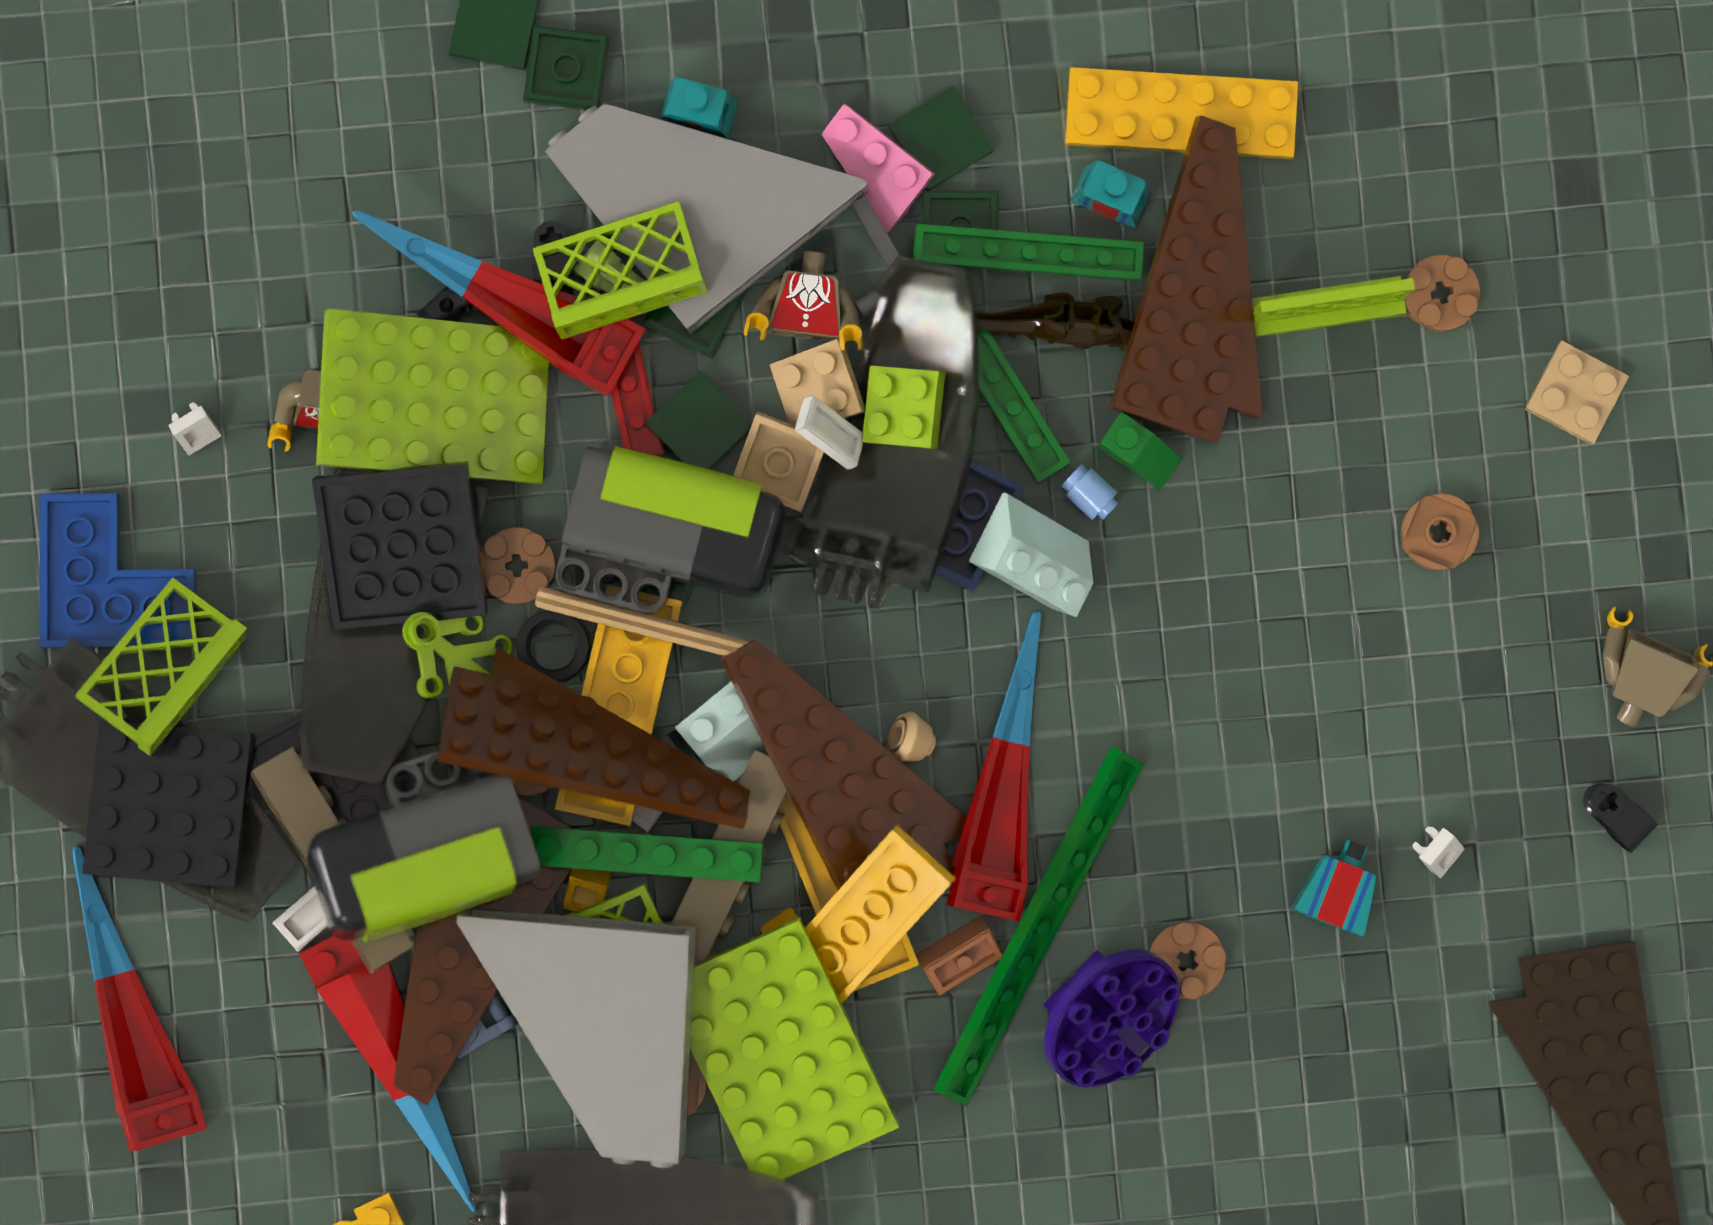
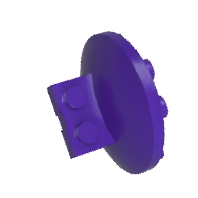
[1043,949,1180,1087]

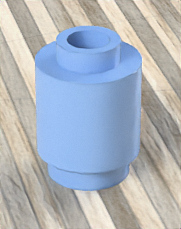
[1061,464,1118,520]

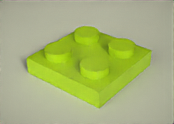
[862,366,945,449]

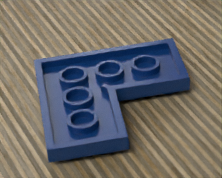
[40,493,196,648]

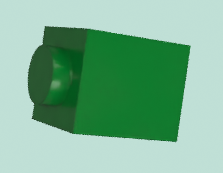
[1097,411,1182,491]

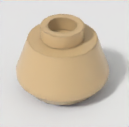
[887,711,936,762]

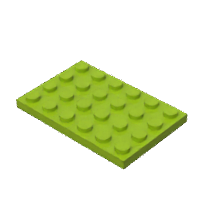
[316,309,549,485]
[690,917,899,1190]

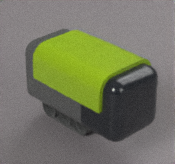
[555,446,786,614]
[307,751,540,943]

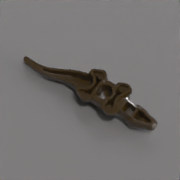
[932,292,1134,351]

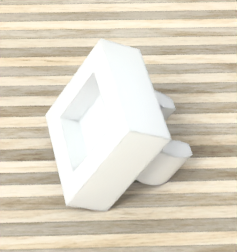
[168,403,222,456]
[1412,826,1465,879]

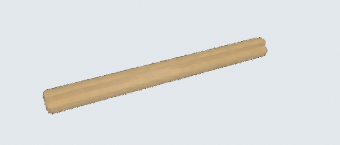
[535,587,750,656]

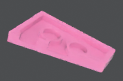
[821,104,935,235]

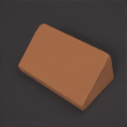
[916,917,1004,996]

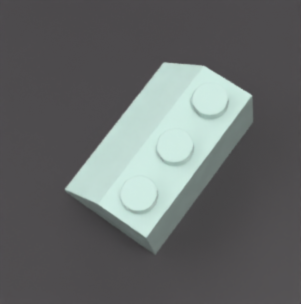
[969,492,1093,617]
[675,682,767,781]

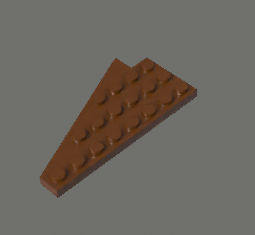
[1109,115,1262,444]
[719,640,967,890]
[394,796,572,1106]

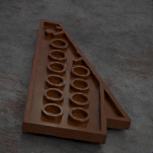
[437,649,750,829]

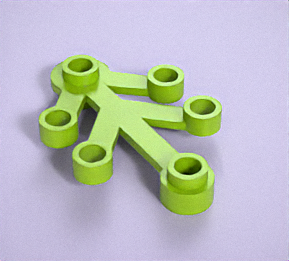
[403,612,513,698]

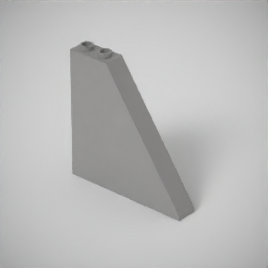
[545,103,869,334]
[457,908,696,1168]

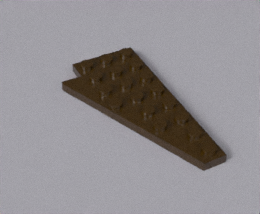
[1488,941,1680,1225]

